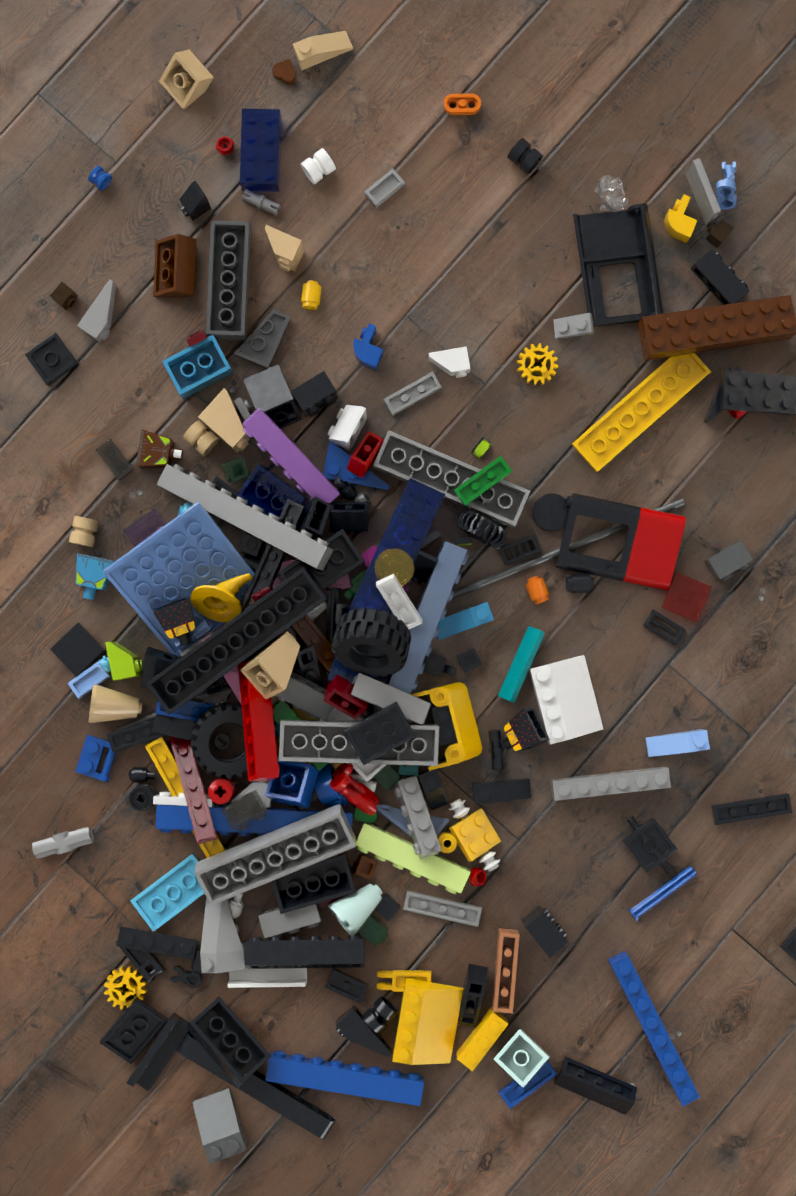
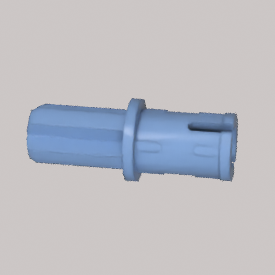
[175,621,211,652]

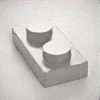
[553,313,594,339]

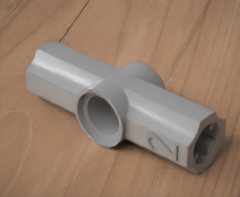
[32,826,94,859]

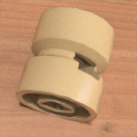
[183,420,220,456]
[69,516,99,547]

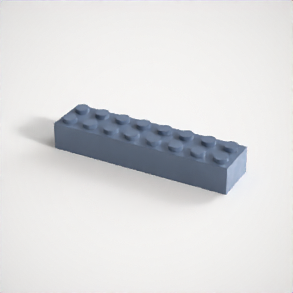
[387,541,469,694]

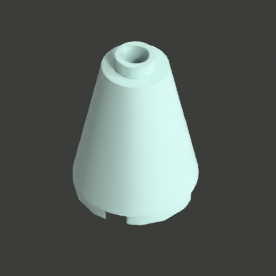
[328,884,383,936]

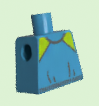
[76,553,115,600]

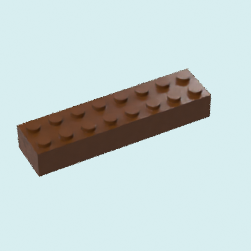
[637,295,796,361]

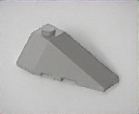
[200,897,247,973]

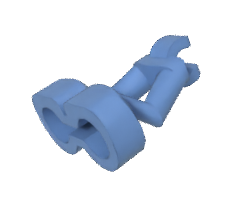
[716,161,737,210]

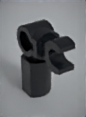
[170,948,203,988]

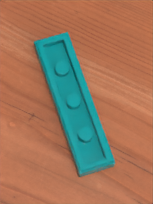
[498,626,545,703]

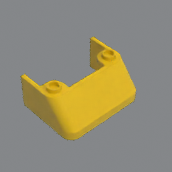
[410,682,482,771]

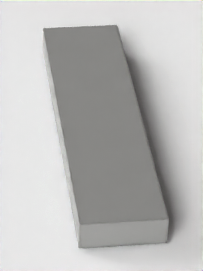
[403,890,482,927]

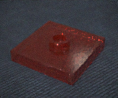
[661,572,712,622]

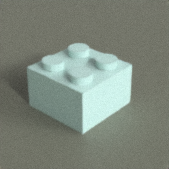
[494,1029,551,1087]

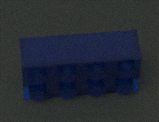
[240,108,282,192]

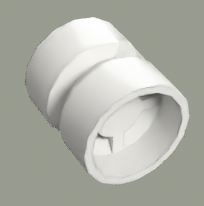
[300,148,336,185]

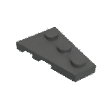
[233,309,291,369]

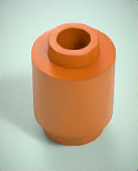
[525,575,549,605]

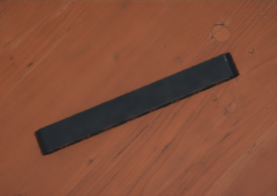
[177,1031,335,1139]

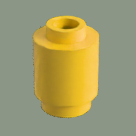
[301,280,322,310]
[437,832,457,853]

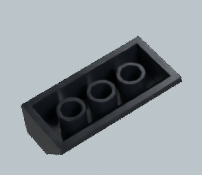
[271,851,356,914]

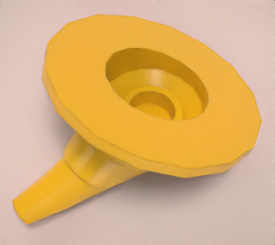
[190,573,253,623]

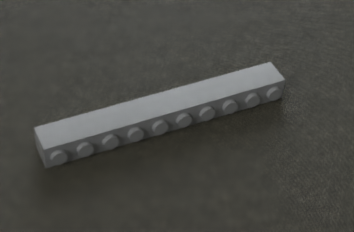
[157,464,333,571]

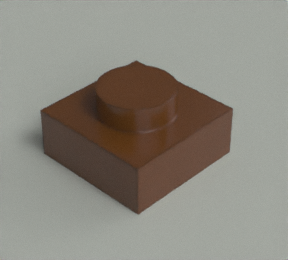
[352,855,378,880]

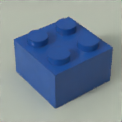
[265,758,319,808]

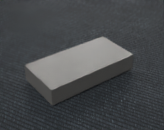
[364,169,405,208]

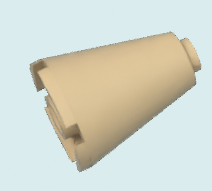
[89,685,142,723]

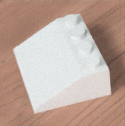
[529,655,603,744]

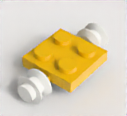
[449,798,501,872]

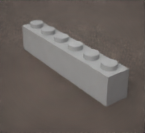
[550,767,671,801]

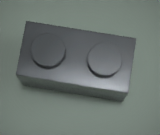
[704,540,753,581]

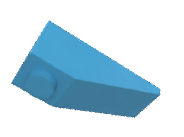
[437,602,494,640]

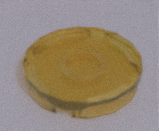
[374,548,414,586]

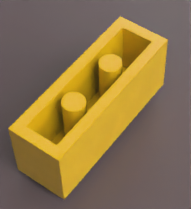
[456,1006,508,1071]

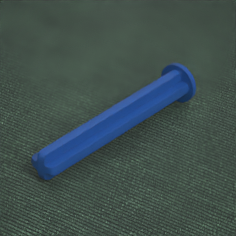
[628,866,697,922]

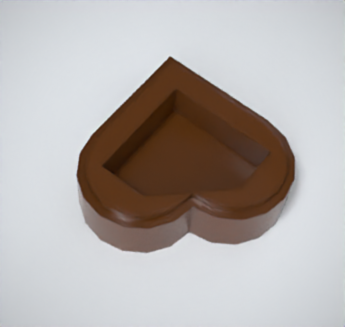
[272,59,296,84]

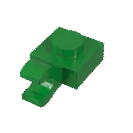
[344,570,376,601]

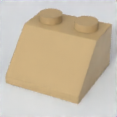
[159,50,214,109]
[265,225,304,272]

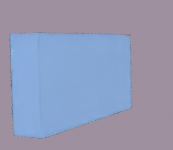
[67,661,111,699]

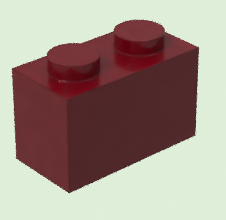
[323,674,368,720]

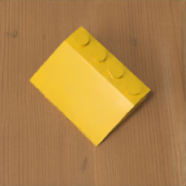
[392,978,463,1065]

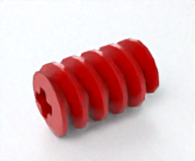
[208,777,237,804]

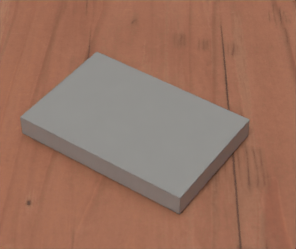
[686,158,721,226]

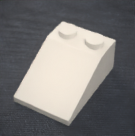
[328,405,367,452]

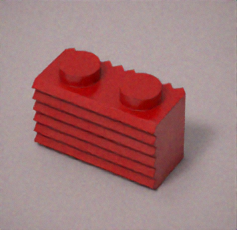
[347,431,384,478]

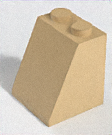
[198,388,250,453]
[240,631,300,699]

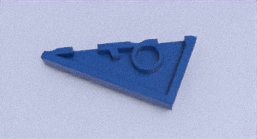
[323,442,389,491]

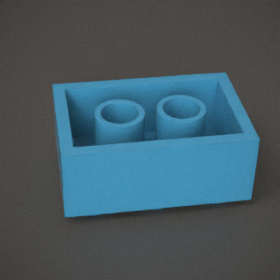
[162,335,233,399]

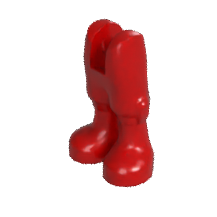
[330,763,379,816]

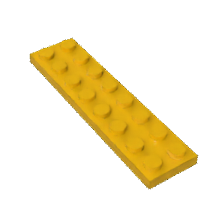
[571,353,711,473]

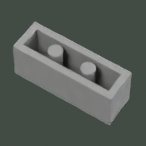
[258,903,322,938]

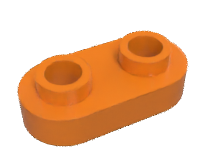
[443,93,481,115]

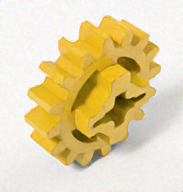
[517,343,558,386]
[104,966,147,1010]

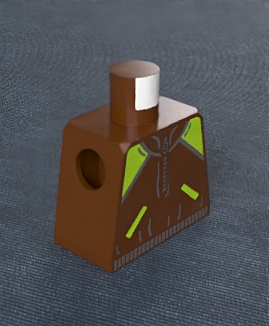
[136,430,183,469]

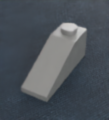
[77,279,117,343]

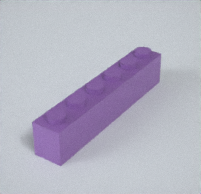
[243,407,340,504]

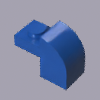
[353,323,383,370]
[315,764,348,808]

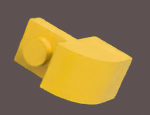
[664,194,698,243]

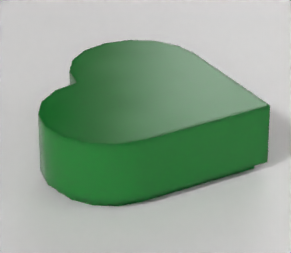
[354,807,377,823]

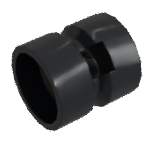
[507,138,543,175]
[128,784,158,811]
[362,996,399,1034]

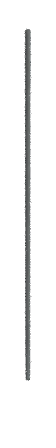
[116,498,685,731]

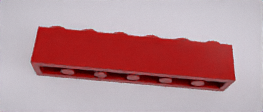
[238,660,280,782]

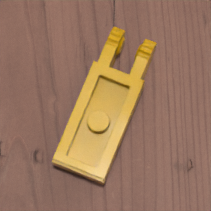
[377,970,431,992]

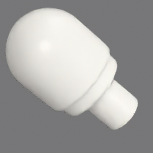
[229,893,244,919]

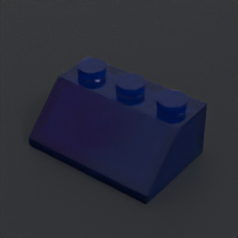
[236,464,308,517]

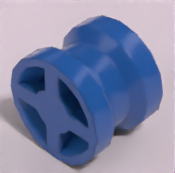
[88,166,112,191]

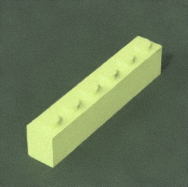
[356,822,471,894]

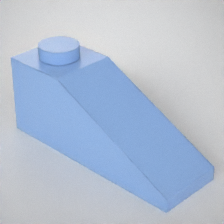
[645,729,710,757]

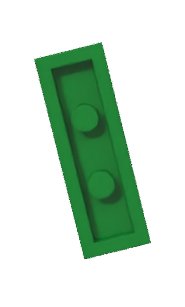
[454,456,512,506]

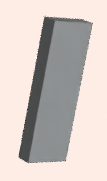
[383,371,442,416]

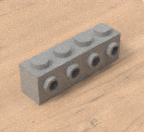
[394,776,441,860]

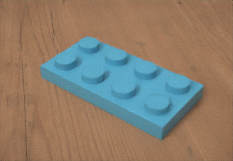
[130,853,204,932]

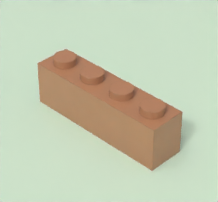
[492,928,520,1014]

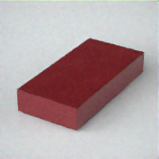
[187,329,207,347]

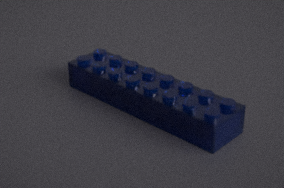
[348,478,445,614]

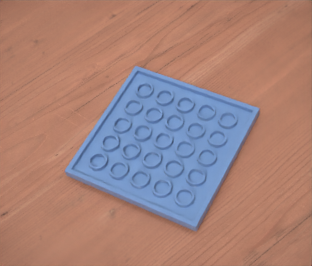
[103,501,255,657]

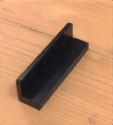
[127,1013,189,1091]
[554,1056,637,1114]

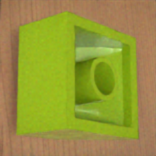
[105,642,144,681]

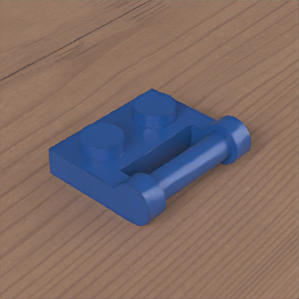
[75,735,116,782]

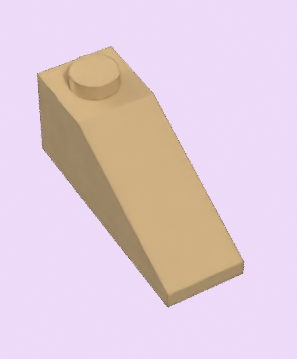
[293,31,353,71]

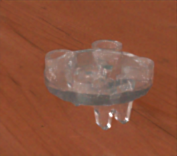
[595,175,628,212]

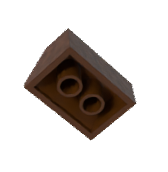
[153,234,197,298]

